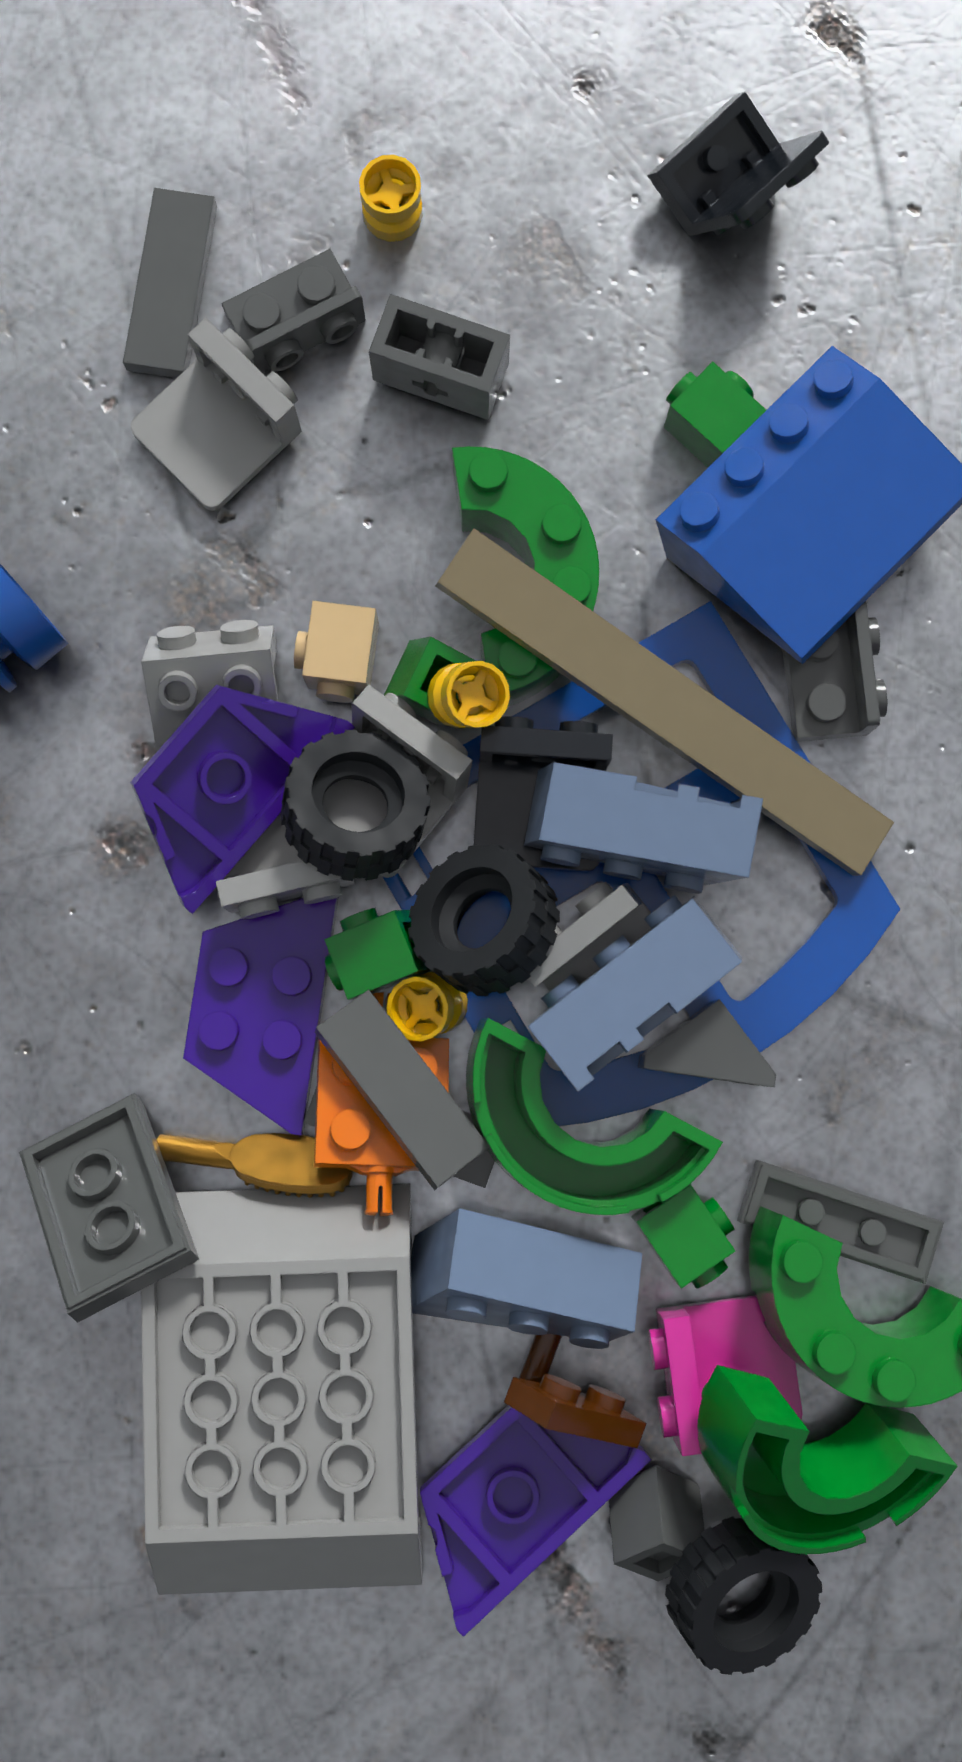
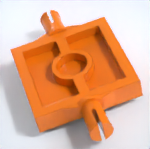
[314,992,449,1216]

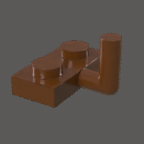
[504,1334,647,1449]

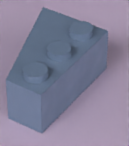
[524,762,763,894]
[527,895,742,1091]
[411,1208,642,1349]

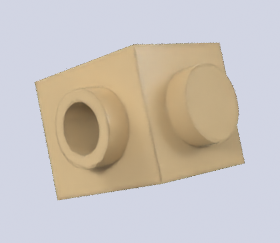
[294,600,379,703]

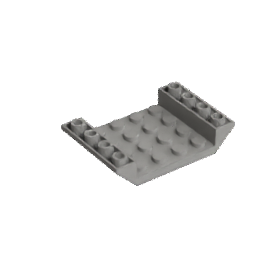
[141,1184,423,1595]

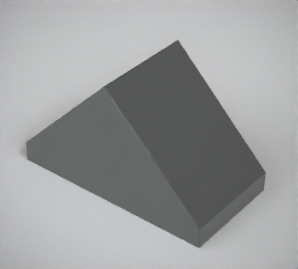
[638,999,776,1087]

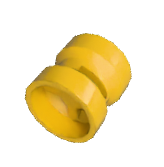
[359,155,423,242]
[427,661,510,728]
[387,971,468,1042]

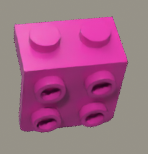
[648,1295,803,1456]

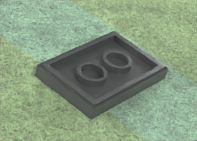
[19,1093,199,1323]

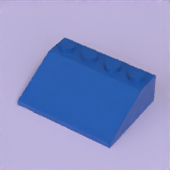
[655,346,962,664]

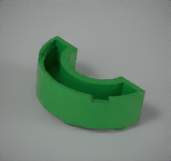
[452,446,600,707]
[466,1018,723,1215]
[749,1206,962,1408]
[697,1365,958,1554]

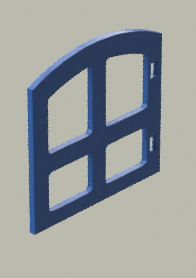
[383,601,900,1126]

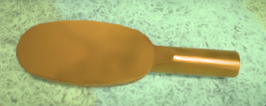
[157,1133,353,1198]

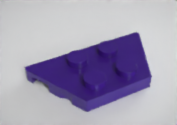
[130,685,355,914]
[183,897,339,1135]
[420,1405,651,1637]

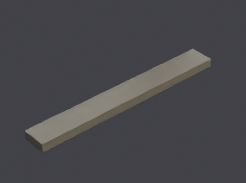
[435,528,894,876]

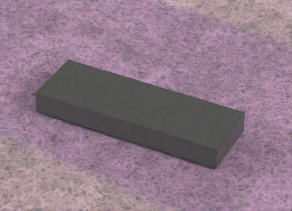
[123,188,217,378]
[314,989,489,1191]
[737,1159,944,1284]

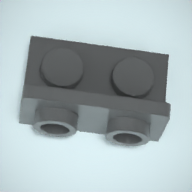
[221,249,366,373]
[783,601,888,742]

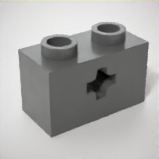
[369,294,510,420]

